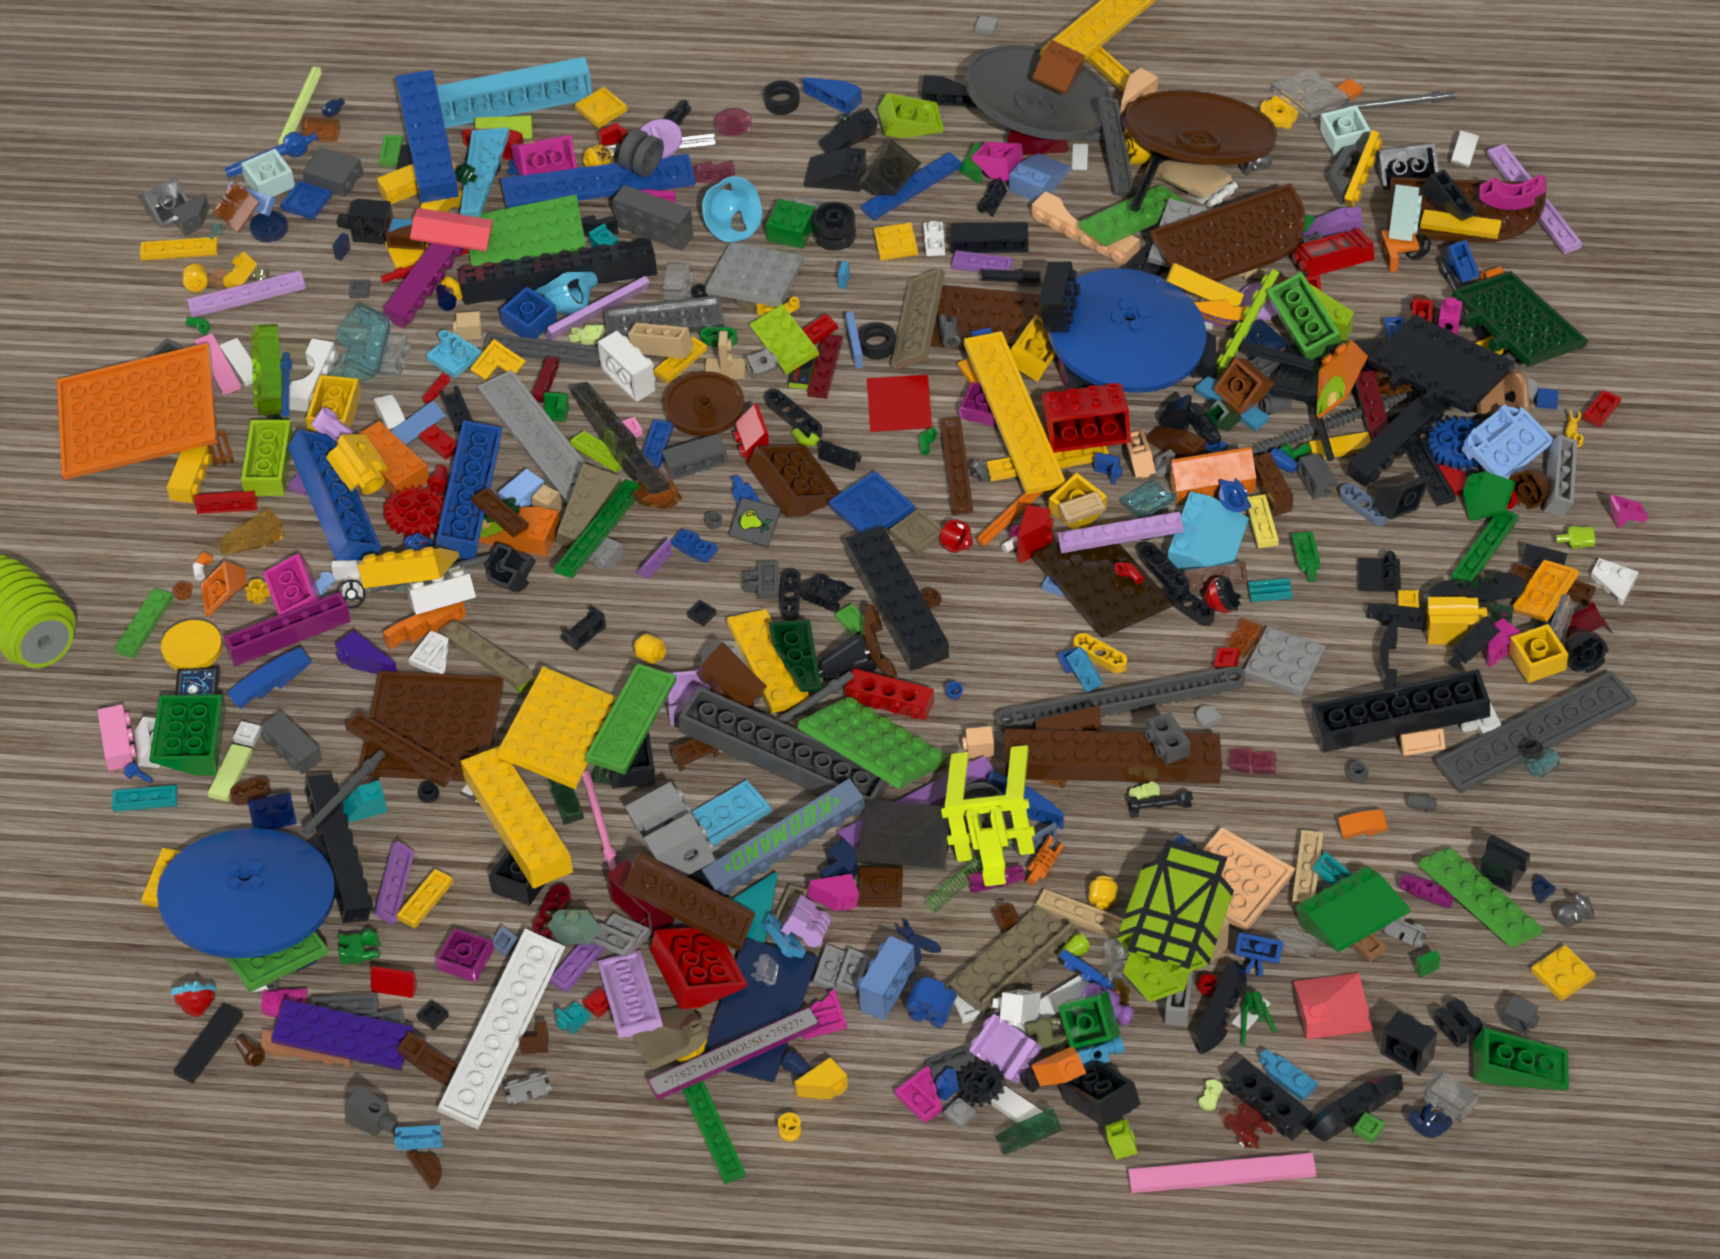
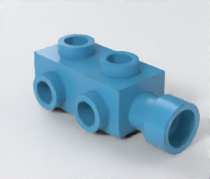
[1074,1035,1125,1066]

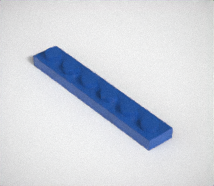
[861,152,962,221]

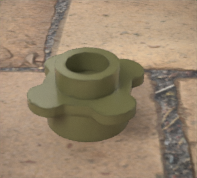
[250,269,272,281]

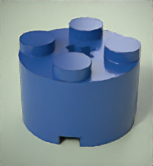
[905,977,957,1028]

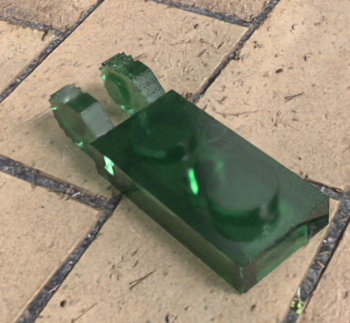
[547,778,584,825]
[996,1108,1062,1155]

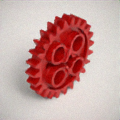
[384,485,445,538]

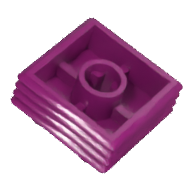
[959,382,997,427]
[435,928,494,982]

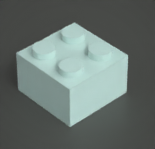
[1320,105,1371,156]
[241,149,295,197]
[1389,185,1422,241]

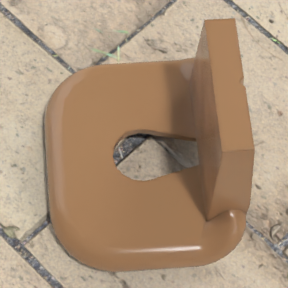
[1477,372,1530,414]

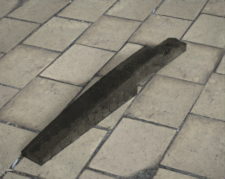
[569,382,669,494]

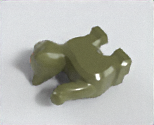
[1025,1017,1069,1052]

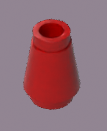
[428,465,448,494]

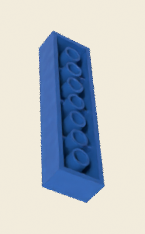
[396,70,459,203]
[435,420,503,559]
[288,430,382,561]

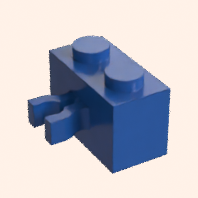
[1235,932,1284,977]

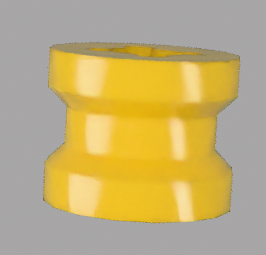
[778,1113,801,1142]

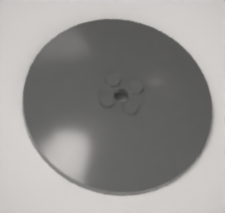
[965,45,1112,140]

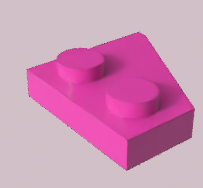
[261,988,308,1018]
[802,989,847,1040]

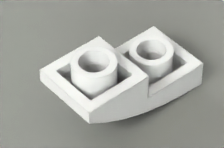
[1450,130,1479,168]
[923,221,945,256]
[373,394,405,431]

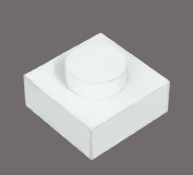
[233,721,262,747]

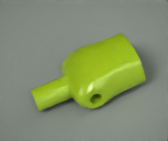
[1555,526,1595,549]

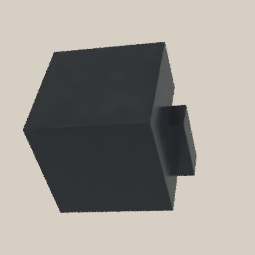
[1480,834,1531,893]

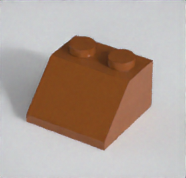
[1033,40,1085,95]
[1213,358,1274,414]

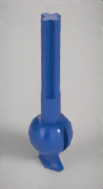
[224,132,318,178]

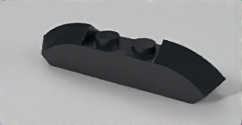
[1423,573,1527,603]
[1194,962,1247,1054]
[1307,1073,1403,1141]

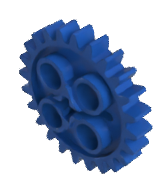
[1428,416,1480,471]

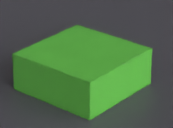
[1353,1112,1385,1144]

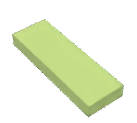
[208,744,253,802]

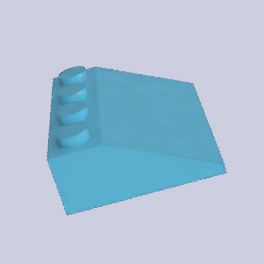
[1168,491,1249,571]

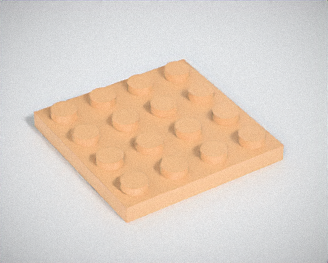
[1203,827,1295,932]

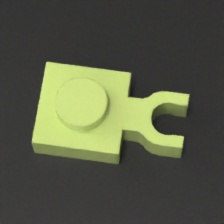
[568,325,606,344]

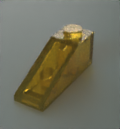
[218,509,285,556]

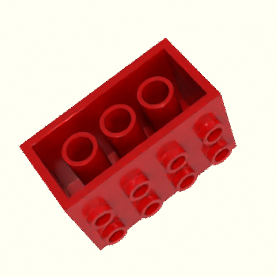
[1041,383,1131,453]

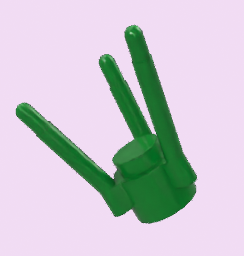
[1241,991,1277,1046]

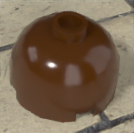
[1509,467,1549,509]

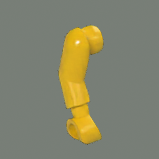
[756,297,800,316]
[1565,409,1584,448]

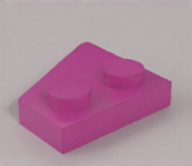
[895,1066,942,1124]

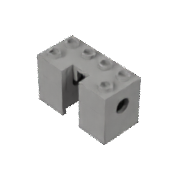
[625,782,716,876]

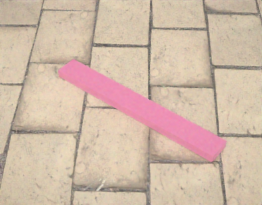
[1128,1153,1316,1193]

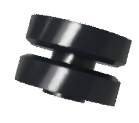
[813,201,856,251]

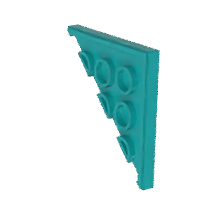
[732,872,778,953]

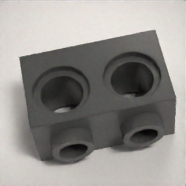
[1145,712,1191,765]

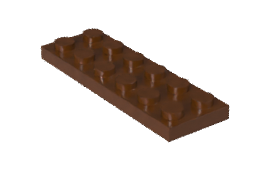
[622,852,756,951]

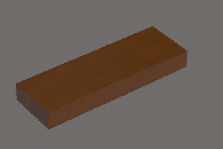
[471,488,529,538]
[1183,561,1248,591]

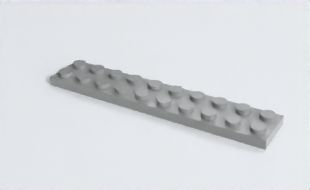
[477,370,586,505]

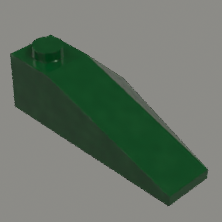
[768,620,822,692]

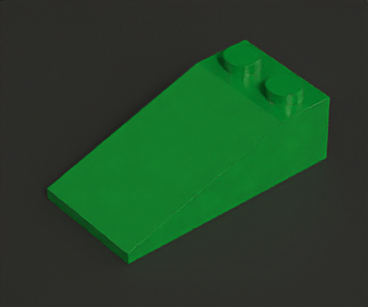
[1473,1028,1569,1091]

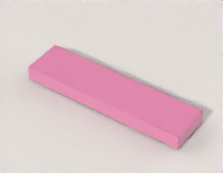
[194,334,241,396]

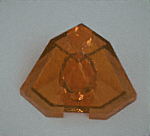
[631,467,682,510]

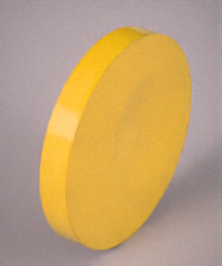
[161,620,222,670]

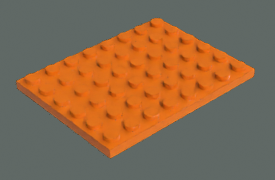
[57,343,218,480]

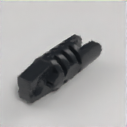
[1191,402,1221,446]

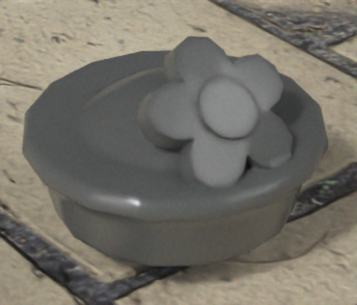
[970,460,990,482]

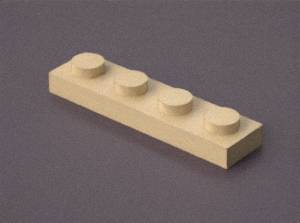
[1292,830,1323,906]

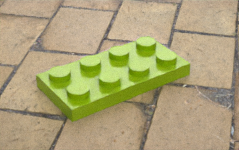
[749,304,819,375]

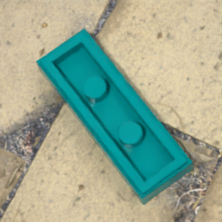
[112,785,178,812]

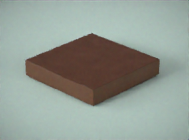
[857,867,903,908]

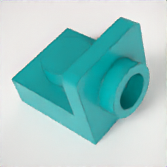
[555,1001,591,1035]

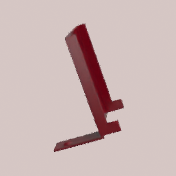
[1558,601,1612,639]

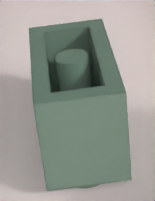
[547,910,602,945]

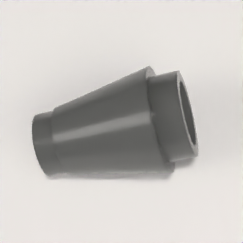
[1260,396,1292,415]

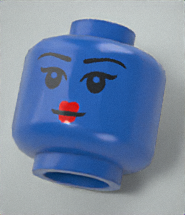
[404,533,435,551]

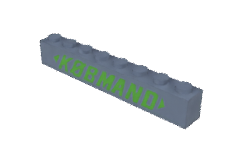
[702,778,866,896]

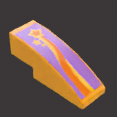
[1194,300,1248,329]

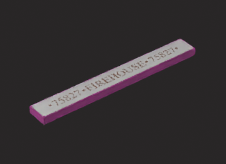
[647,1007,820,1101]

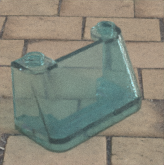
[326,302,391,383]

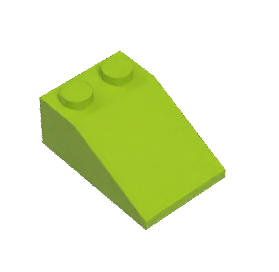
[878,93,944,138]

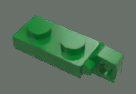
[1292,531,1320,582]

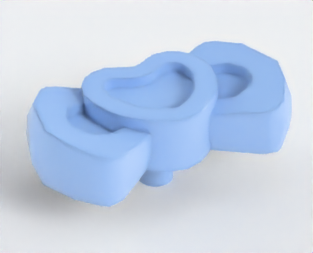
[316,572,335,597]

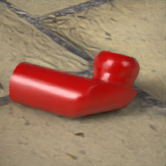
[1114,562,1144,584]

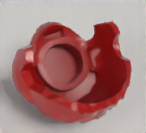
[940,520,973,553]

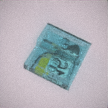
[1119,480,1177,518]

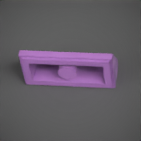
[636,539,672,579]

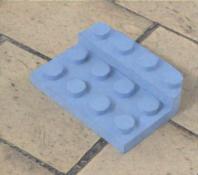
[1462,405,1554,479]

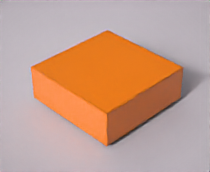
[1336,78,1363,101]

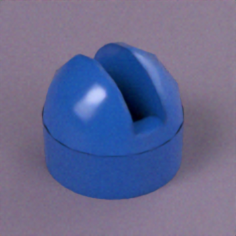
[946,681,963,700]

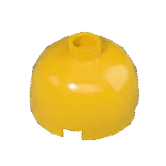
[1124,129,1154,166]

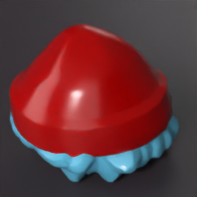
[171,980,216,1017]

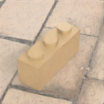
[628,323,693,358]

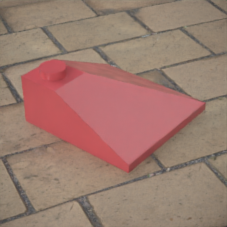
[1293,973,1373,1039]

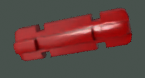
[422,373,451,404]

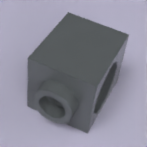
[1502,995,1540,1035]

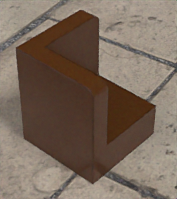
[519,1022,549,1054]

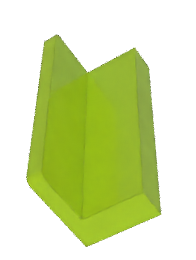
[475,116,533,139]

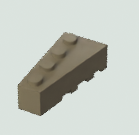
[555,463,622,548]

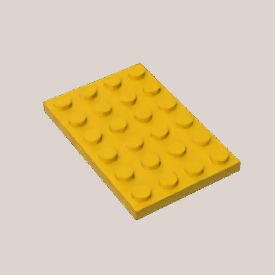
[496,667,618,790]

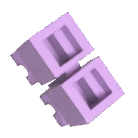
[781,895,831,947]

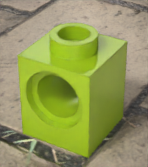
[1106,1119,1138,1160]

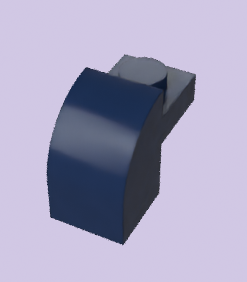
[821,838,858,879]

